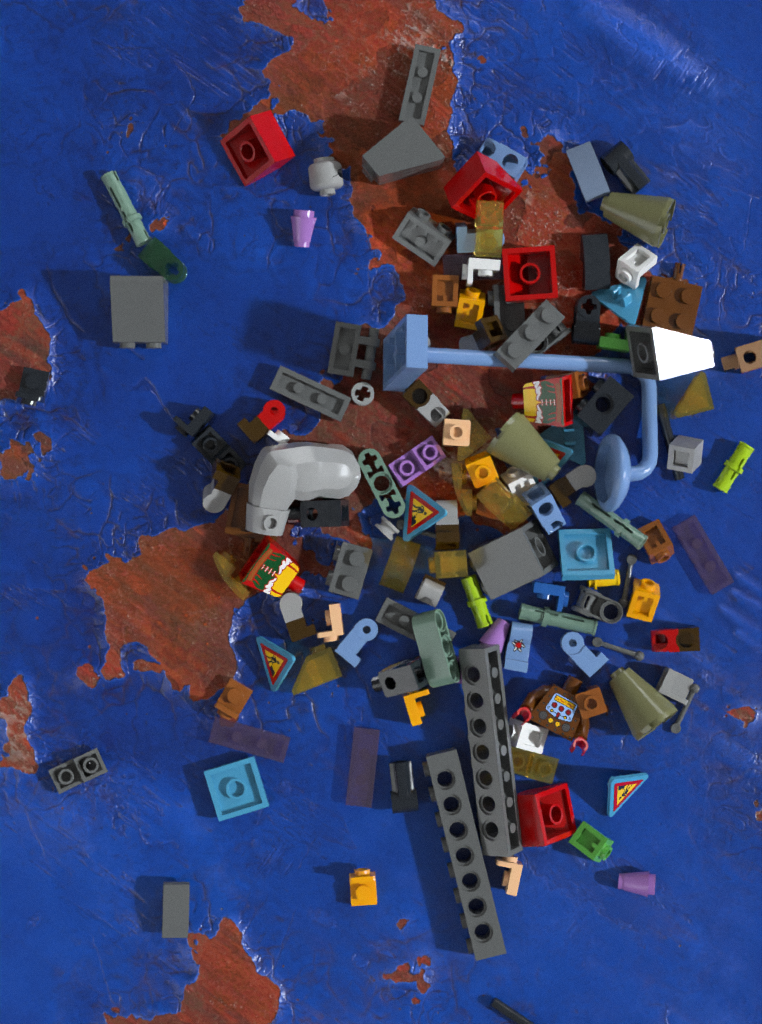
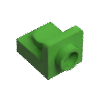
[596,328,629,353]
[569,821,614,862]

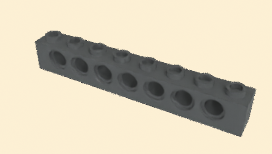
[458,644,523,857]
[422,747,506,961]

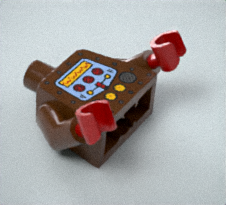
[512,675,590,756]

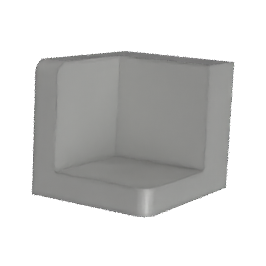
[667,435,704,474]
[655,666,694,705]

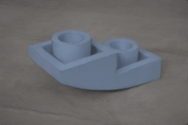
[566,141,610,203]

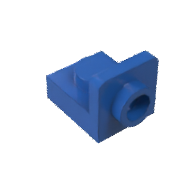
[531,581,569,612]

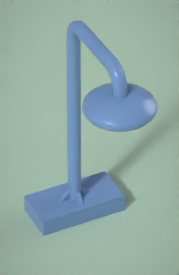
[383,314,658,512]

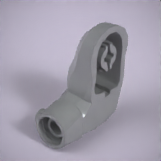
[245,442,361,536]

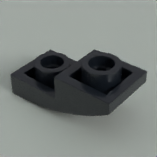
[580,233,610,290]
[190,424,247,471]

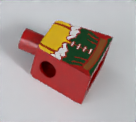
[511,374,574,427]
[238,535,305,597]

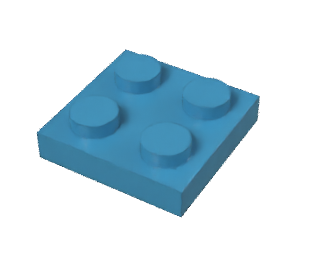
[558,528,615,581]
[204,755,269,822]

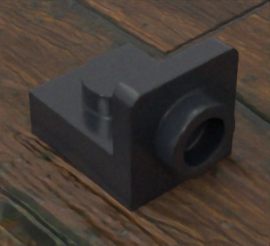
[15,367,51,407]
[173,406,215,438]

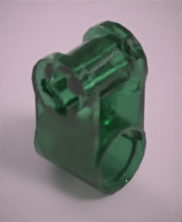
[138,236,188,284]

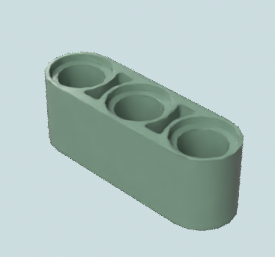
[412,609,460,688]

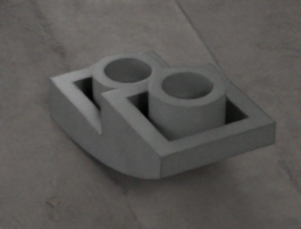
[48,748,108,794]
[162,882,190,938]

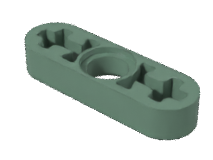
[358,448,405,518]

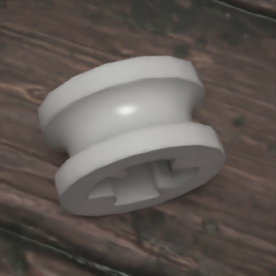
[351,382,374,406]
[374,516,400,541]

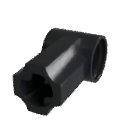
[599,141,651,194]
[389,760,419,814]

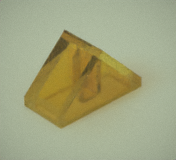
[670,371,714,419]
[456,409,491,462]
[379,536,421,593]

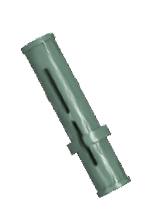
[101,170,152,247]
[575,491,648,550]
[518,603,598,636]

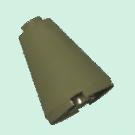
[600,192,676,248]
[487,412,561,481]
[609,667,678,741]

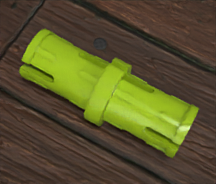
[713,441,755,494]
[460,574,493,629]

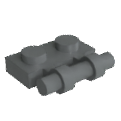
[327,321,380,381]

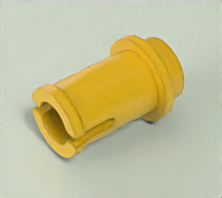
[587,569,620,590]

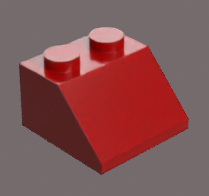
[220,110,296,186]
[443,151,523,225]
[502,245,558,303]
[517,782,577,847]

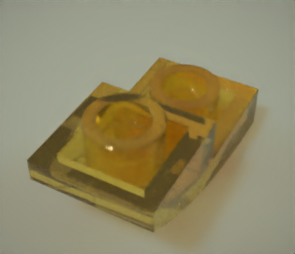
[474,200,504,258]
[450,463,477,516]
[476,477,532,531]
[213,551,251,601]
[511,746,559,784]

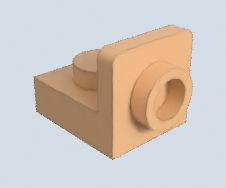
[442,419,471,447]
[317,603,344,642]
[495,855,523,896]

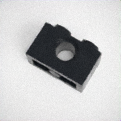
[573,376,634,438]

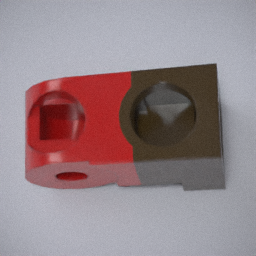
[237,400,286,445]
[650,626,700,652]

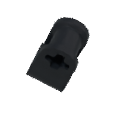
[571,295,601,346]

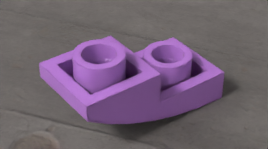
[387,436,446,488]

